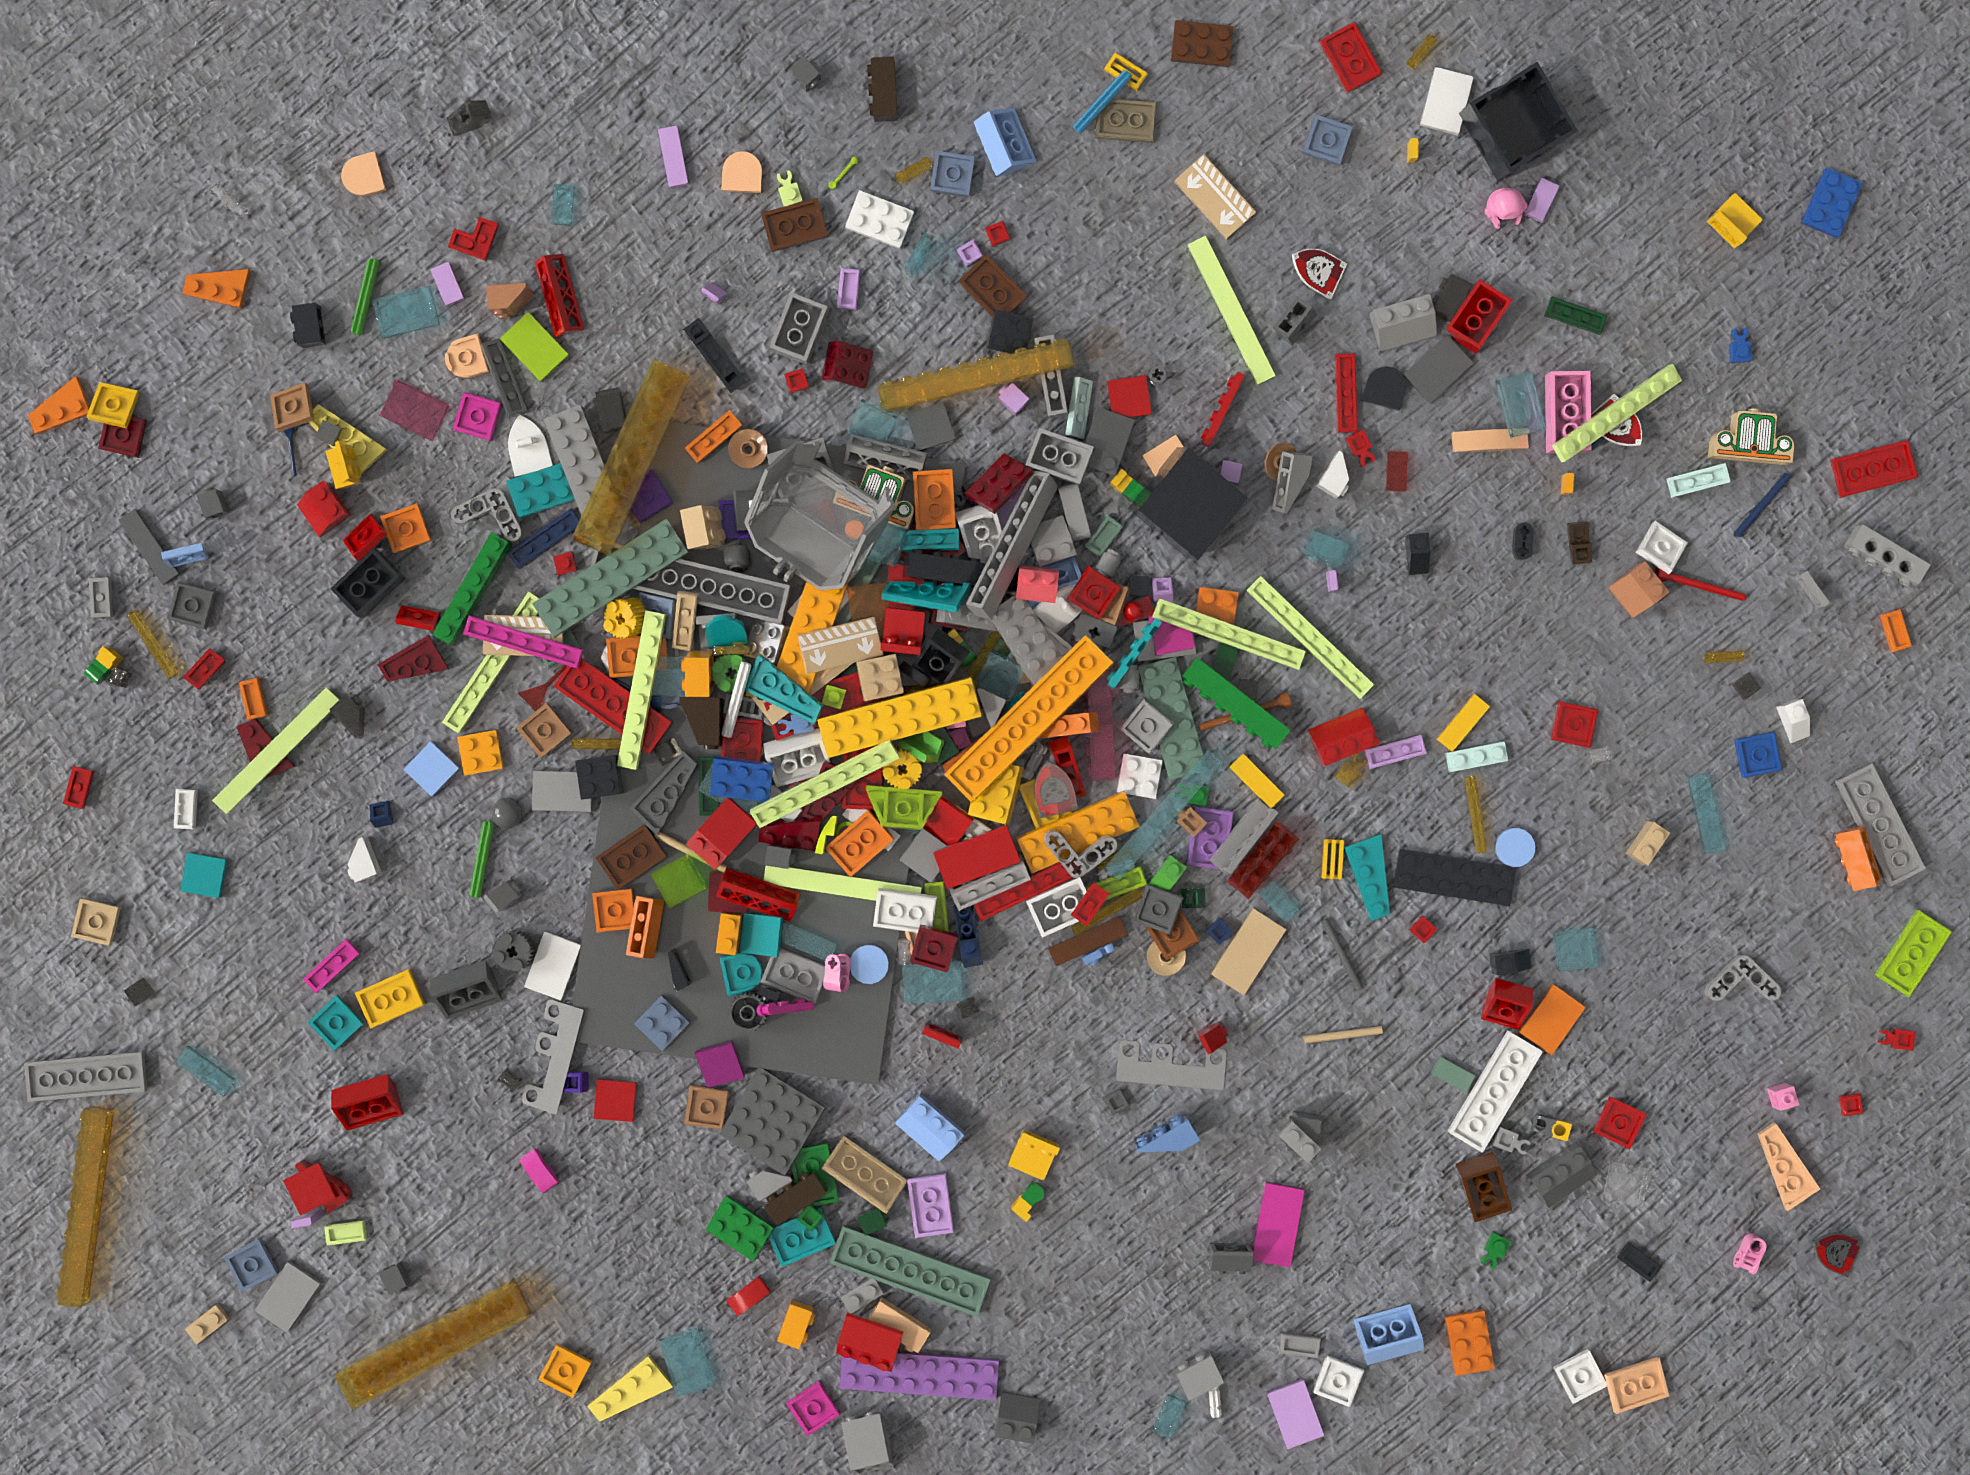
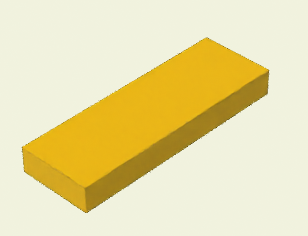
[1436,694,1490,752]
[1229,753,1284,808]

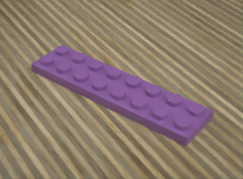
[839,1352,999,1400]

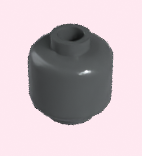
[723,542,750,572]

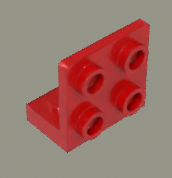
[880,607,925,655]

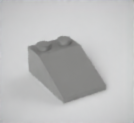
[1025,428,1095,485]

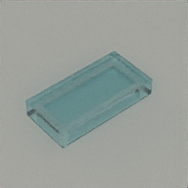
[551,184,575,226]
[1258,880,1299,923]
[1152,1394,1186,1439]

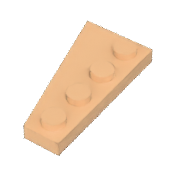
[1757,1123,1820,1211]

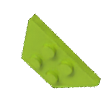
[866,785,942,830]

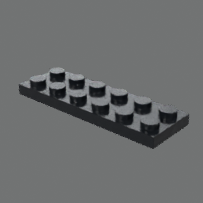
[1393,849,1516,906]

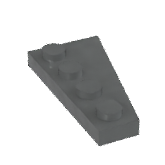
[629,751,698,835]

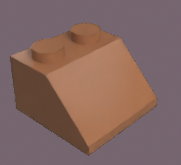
[486,283,534,319]
[1608,561,1669,618]

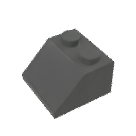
[1209,1243,1253,1274]
[995,1391,1040,1444]

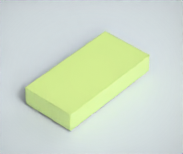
[324,1220,368,1245]

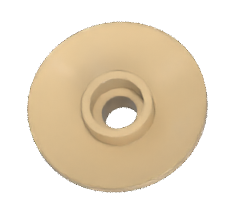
[1147,942,1186,976]

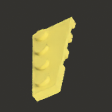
[309,404,388,474]
[587,1355,674,1422]

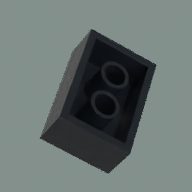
[330,548,406,619]

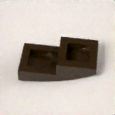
[1567,521,1592,565]

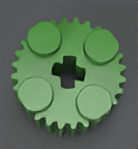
[711,653,752,693]

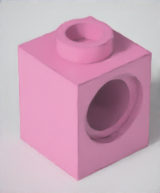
[1767,1083,1799,1111]

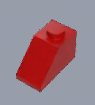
[1197,1022,1229,1055]

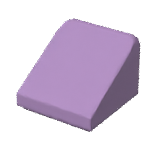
[701,282,727,305]
[1152,577,1173,603]

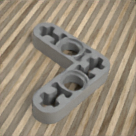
[451,488,523,542]
[1044,829,1117,878]
[1705,954,1781,1001]

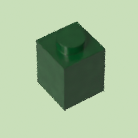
[857,1206,889,1236]

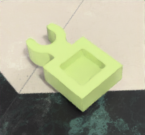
[777,170,803,206]

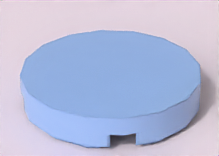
[1495,828,1535,867]
[850,944,889,984]

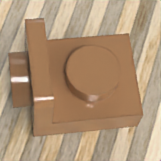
[1175,807,1207,837]

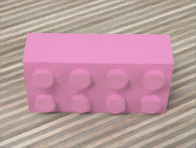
[1545,371,1591,454]

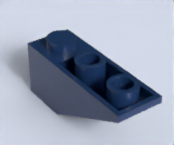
[953,905,983,968]

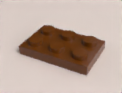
[1171,20,1234,67]
[761,198,828,252]
[958,254,1027,318]
[595,824,667,890]

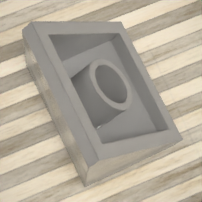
[977,688,1006,727]

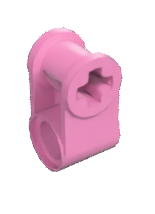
[823,953,851,992]
[1733,1233,1766,1274]

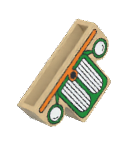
[1708,409,1794,465]
[834,465,915,530]

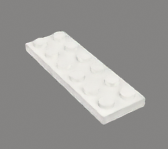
[1447,1030,1543,1153]

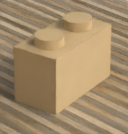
[1625,821,1670,866]

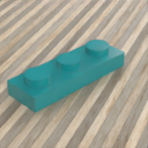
[900,529,960,552]

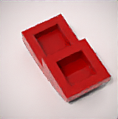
[726,1275,771,1316]

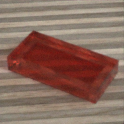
[1386,451,1408,492]

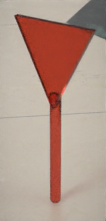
[518,665,567,712]

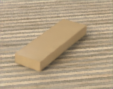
[672,591,698,651]

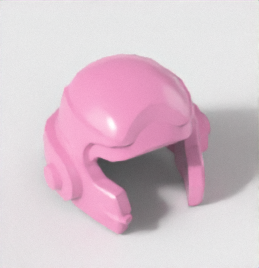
[1485,188,1528,229]

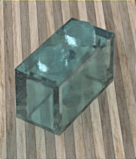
[1302,530,1349,569]

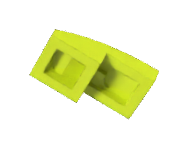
[815,815,838,854]

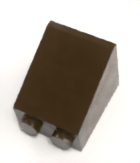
[680,697,724,749]

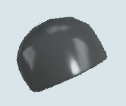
[492,798,522,829]

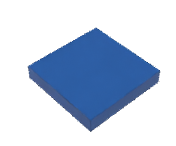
[1734,732,1782,778]

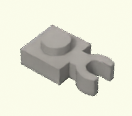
[1492,1126,1530,1155]

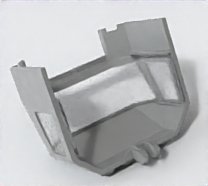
[744,441,895,591]

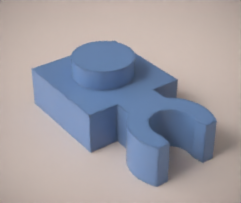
[778,715,814,735]
[1081,942,1115,966]

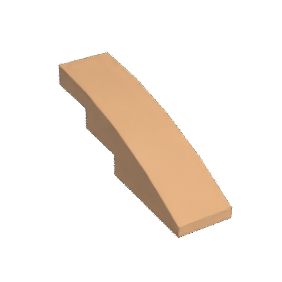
[1451,429,1529,453]

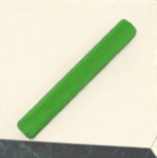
[351,258,380,335]
[470,821,494,898]

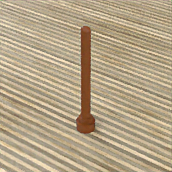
[1199,692,1292,731]

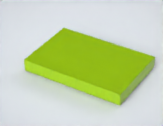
[500,312,570,382]

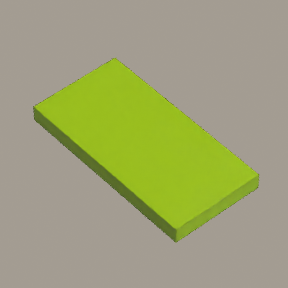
[1874,910,1952,997]

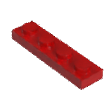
[1201,372,1245,448]

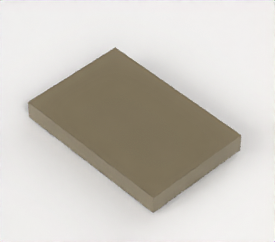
[1095,97,1157,143]

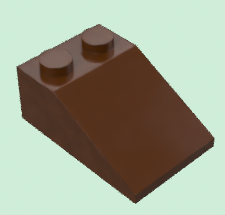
[1455,1152,1512,1222]

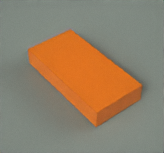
[1879,609,1912,653]
[238,678,269,720]

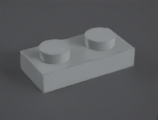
[89,577,113,618]
[1278,1120,1321,1163]
[840,1278,884,1314]

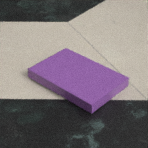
[1187,806,1234,869]

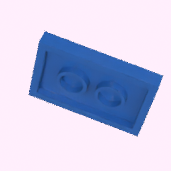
[1801,168,1863,238]
[710,756,774,802]

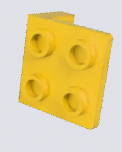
[1706,193,1762,249]
[325,441,361,490]
[1008,1129,1060,1180]

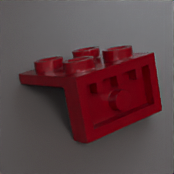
[821,341,873,389]

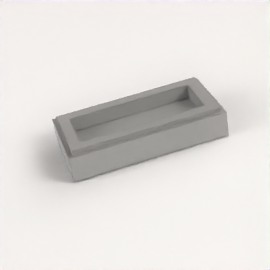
[1795,571,1830,608]
[1279,1332,1321,1358]

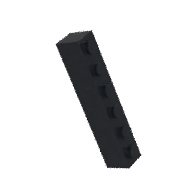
[902,549,1019,593]

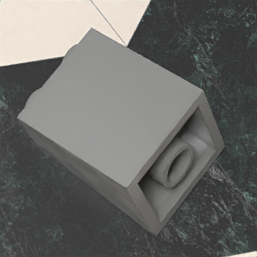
[841,1412,894,1475]

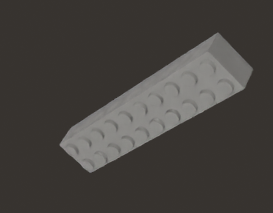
[591,539,792,625]

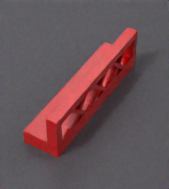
[535,254,585,337]
[716,868,800,922]

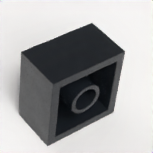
[912,628,970,685]
[575,755,624,800]

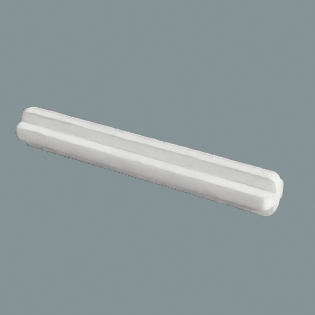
[722,662,751,738]

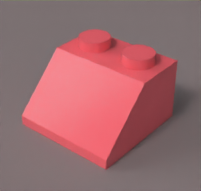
[1016,565,1059,603]

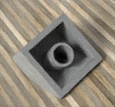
[1030,515,1077,567]
[1175,1351,1224,1401]

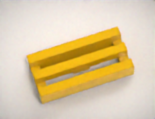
[1104,52,1148,91]
[1321,839,1344,879]

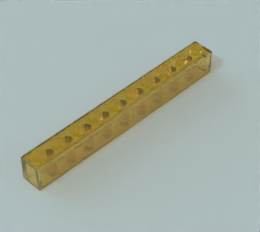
[877,338,1076,412]
[56,1106,114,1308]

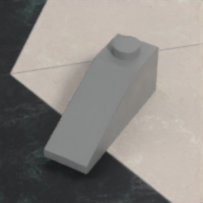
[1272,451,1313,513]

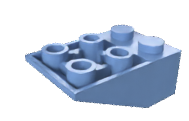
[1134,1114,1200,1153]

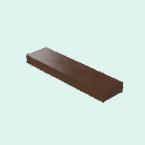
[1048,916,1128,966]

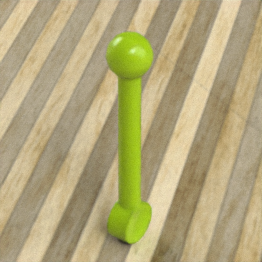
[829,157,859,190]

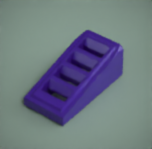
[546,1072,589,1093]

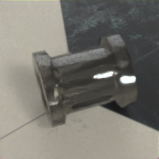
[497,1067,523,1093]

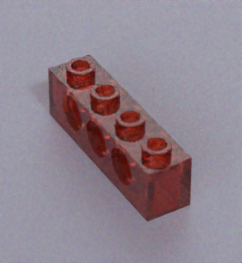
[1226,822,1299,899]

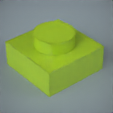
[822,685,846,709]

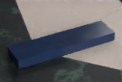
[507,508,583,569]

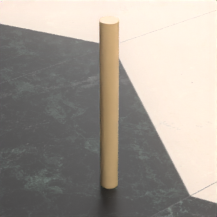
[654,832,727,873]
[1303,1026,1383,1044]

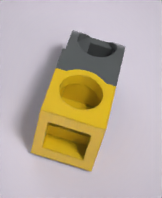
[1531,1114,1572,1141]

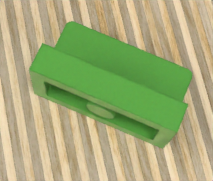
[897,731,944,763]

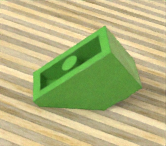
[1148,855,1187,891]

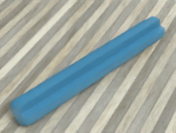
[1073,70,1132,134]

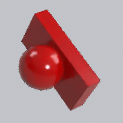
[1117,596,1154,628]

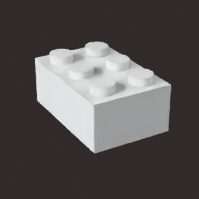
[1026,877,1086,938]

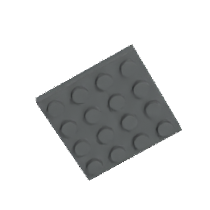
[720,1067,826,1176]

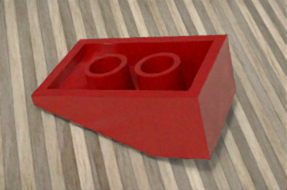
[686,797,757,870]

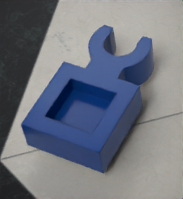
[1729,328,1752,363]

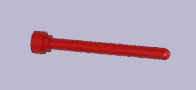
[1654,567,1747,601]

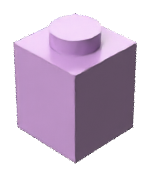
[998,383,1029,416]

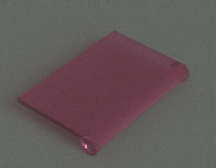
[379,379,449,441]

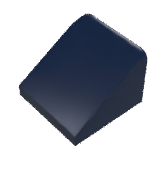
[370,801,394,828]

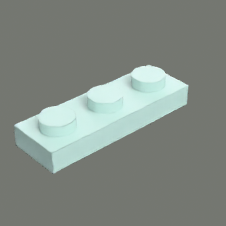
[1065,377,1093,439]
[1666,463,1731,498]
[1445,742,1508,772]

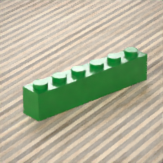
[432,532,513,646]
[1182,657,1291,750]

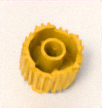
[603,597,647,639]
[882,746,922,790]

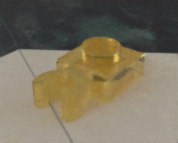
[714,642,750,655]
[1334,753,1367,789]

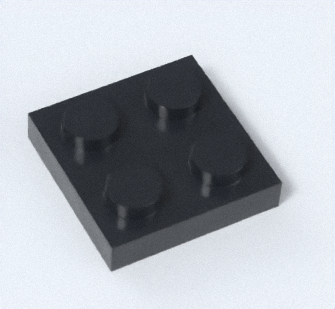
[986,309,1034,357]

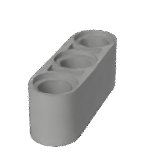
[1058,483,1091,542]

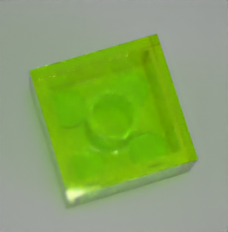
[651,854,707,908]

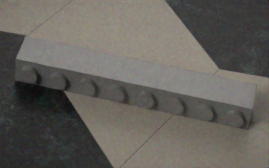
[966,470,1058,620]

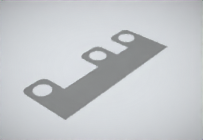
[522,1000,584,1115]
[1116,1040,1227,1090]

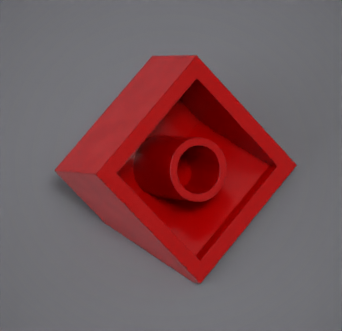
[297,481,352,537]
[1481,978,1533,1030]

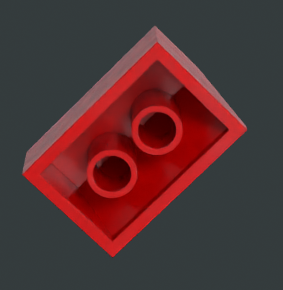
[1446,279,1513,354]
[1307,708,1380,766]
[331,1074,403,1131]
[836,1312,903,1372]

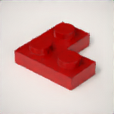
[448,217,499,261]

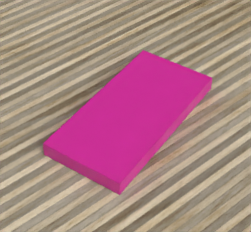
[1253,1182,1305,1267]

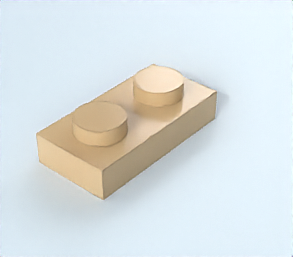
[185,1303,230,1345]

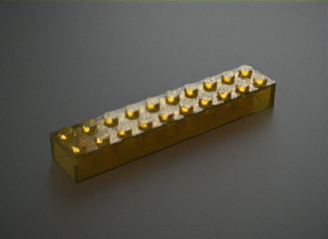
[573,359,690,556]
[334,1278,532,1410]

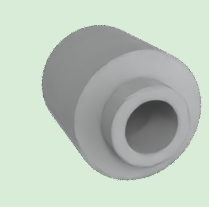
[1095,549,1122,578]
[1119,665,1139,693]

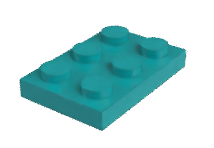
[506,463,575,519]
[769,1206,836,1267]

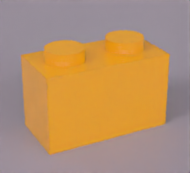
[716,912,743,955]
[777,1300,816,1349]

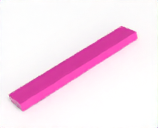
[463,616,584,669]

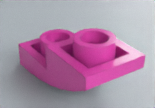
[519,1149,559,1193]

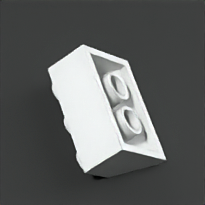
[764,728,831,788]

